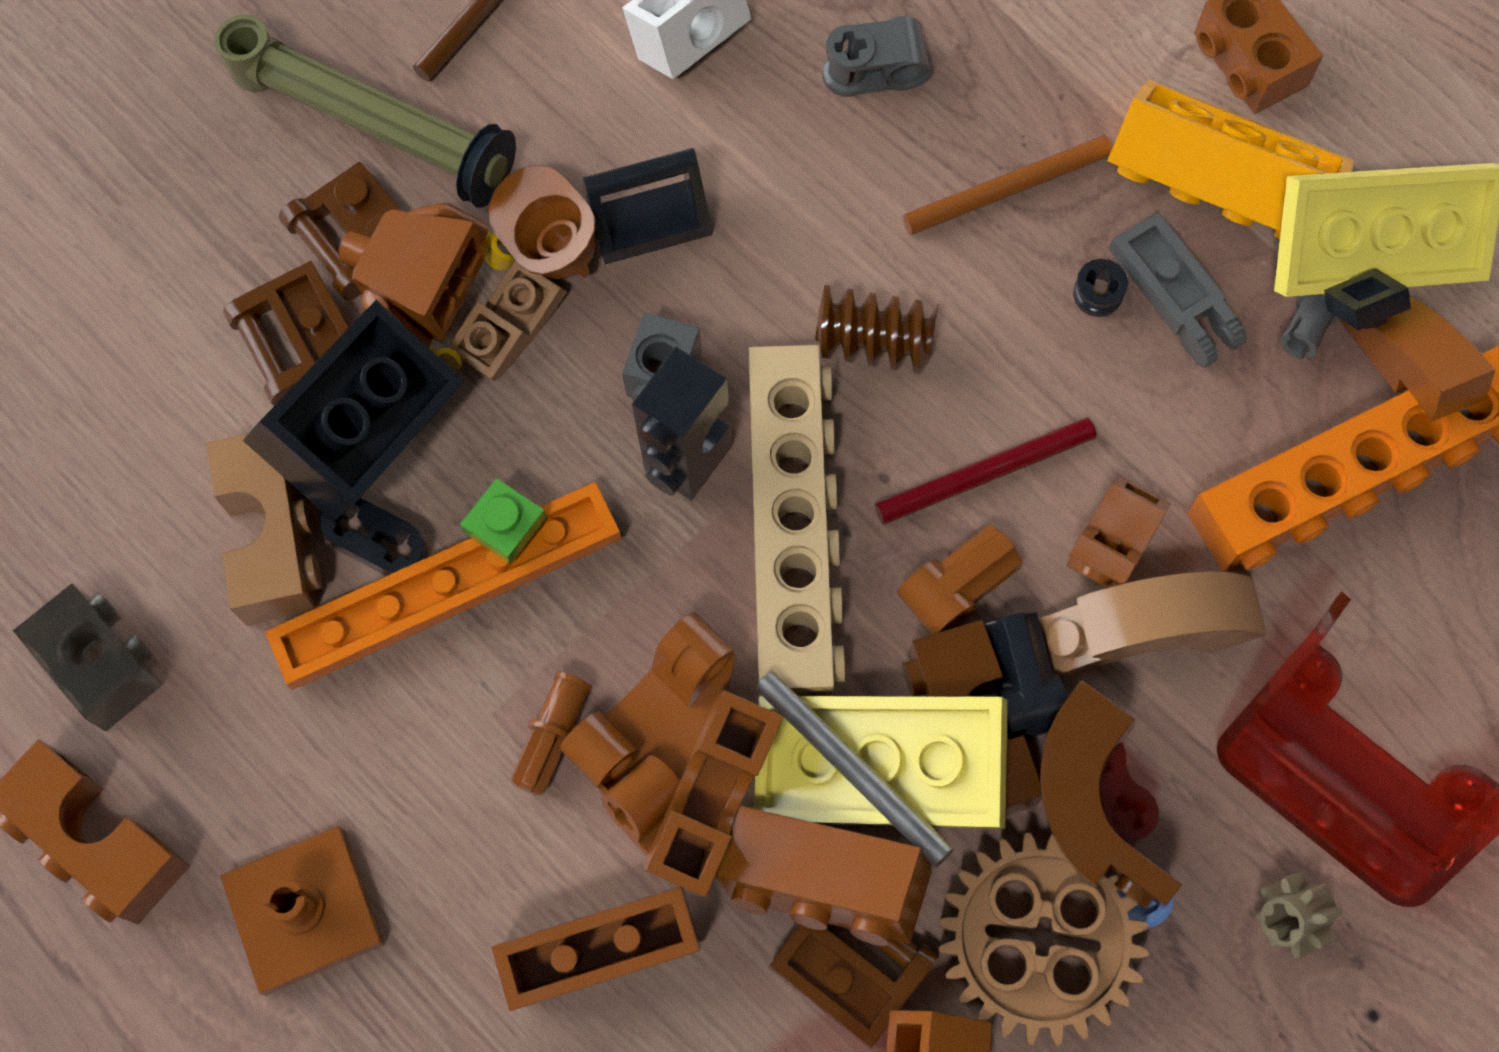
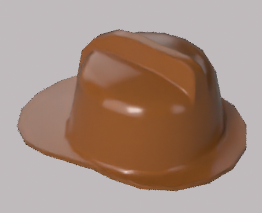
[489,165,597,279]

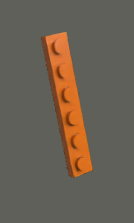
[264,482,622,690]

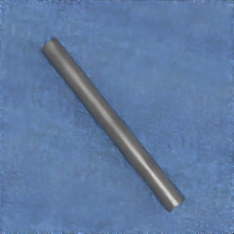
[755,672,954,868]

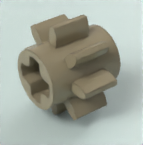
[1255,872,1343,958]

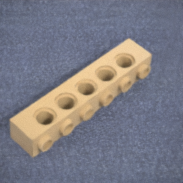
[749,345,845,696]

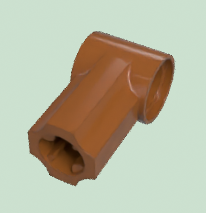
[896,525,1023,635]

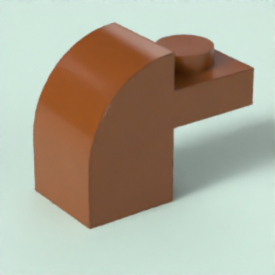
[1066,476,1171,588]

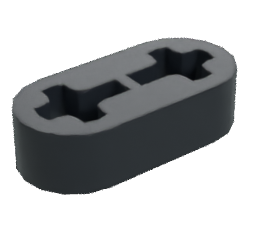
[320,498,428,576]

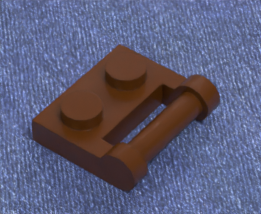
[279,161,401,300]
[223,260,349,406]
[769,925,940,1050]

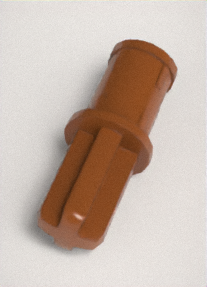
[511,671,592,795]

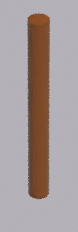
[903,135,1112,235]

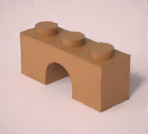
[206,433,322,625]

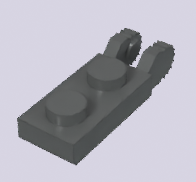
[1109,213,1248,368]

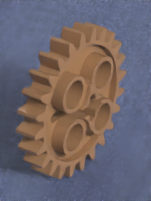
[939,833,1149,1046]

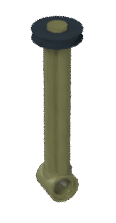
[214,15,516,208]

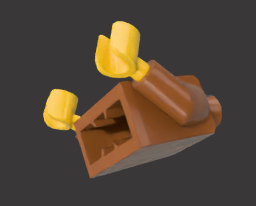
[339,202,515,370]

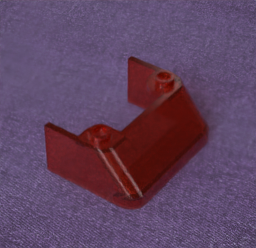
[1217,591,1499,907]

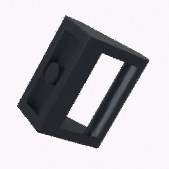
[582,148,711,265]

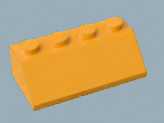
[1107,79,1354,240]

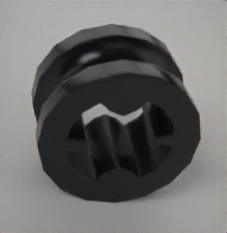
[1073,259,1128,317]

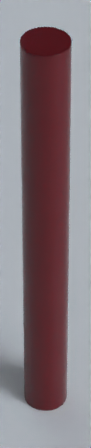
[875,417,1097,525]

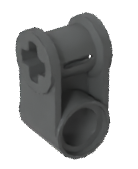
[823,16,931,97]

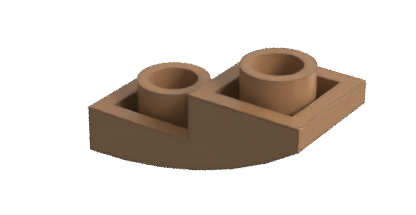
[448,260,567,381]

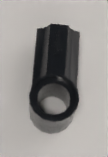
[985,612,1067,740]

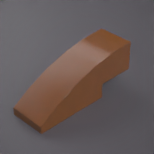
[1339,296,1495,421]

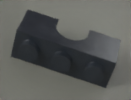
[632,346,732,501]

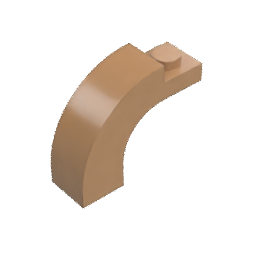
[1039,571,1267,679]

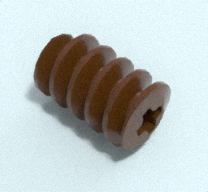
[815,285,939,374]

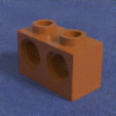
[1194,0,1323,114]

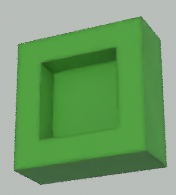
[460,478,547,564]

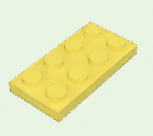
[1274,163,1499,297]
[754,696,1007,829]

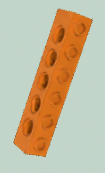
[1187,346,1499,572]

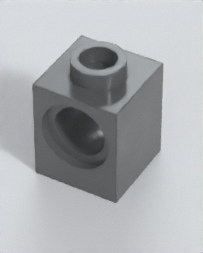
[622,312,702,401]

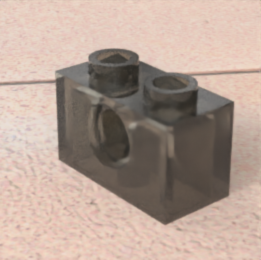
[12,583,164,732]

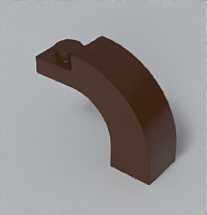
[1040,680,1182,910]

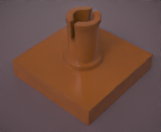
[220,826,385,996]

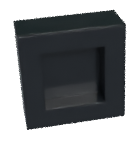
[1324,268,1411,331]

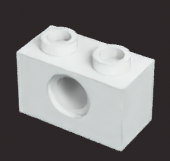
[622,0,751,79]

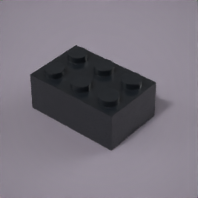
[242,300,464,521]

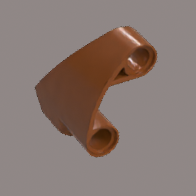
[560,612,736,856]

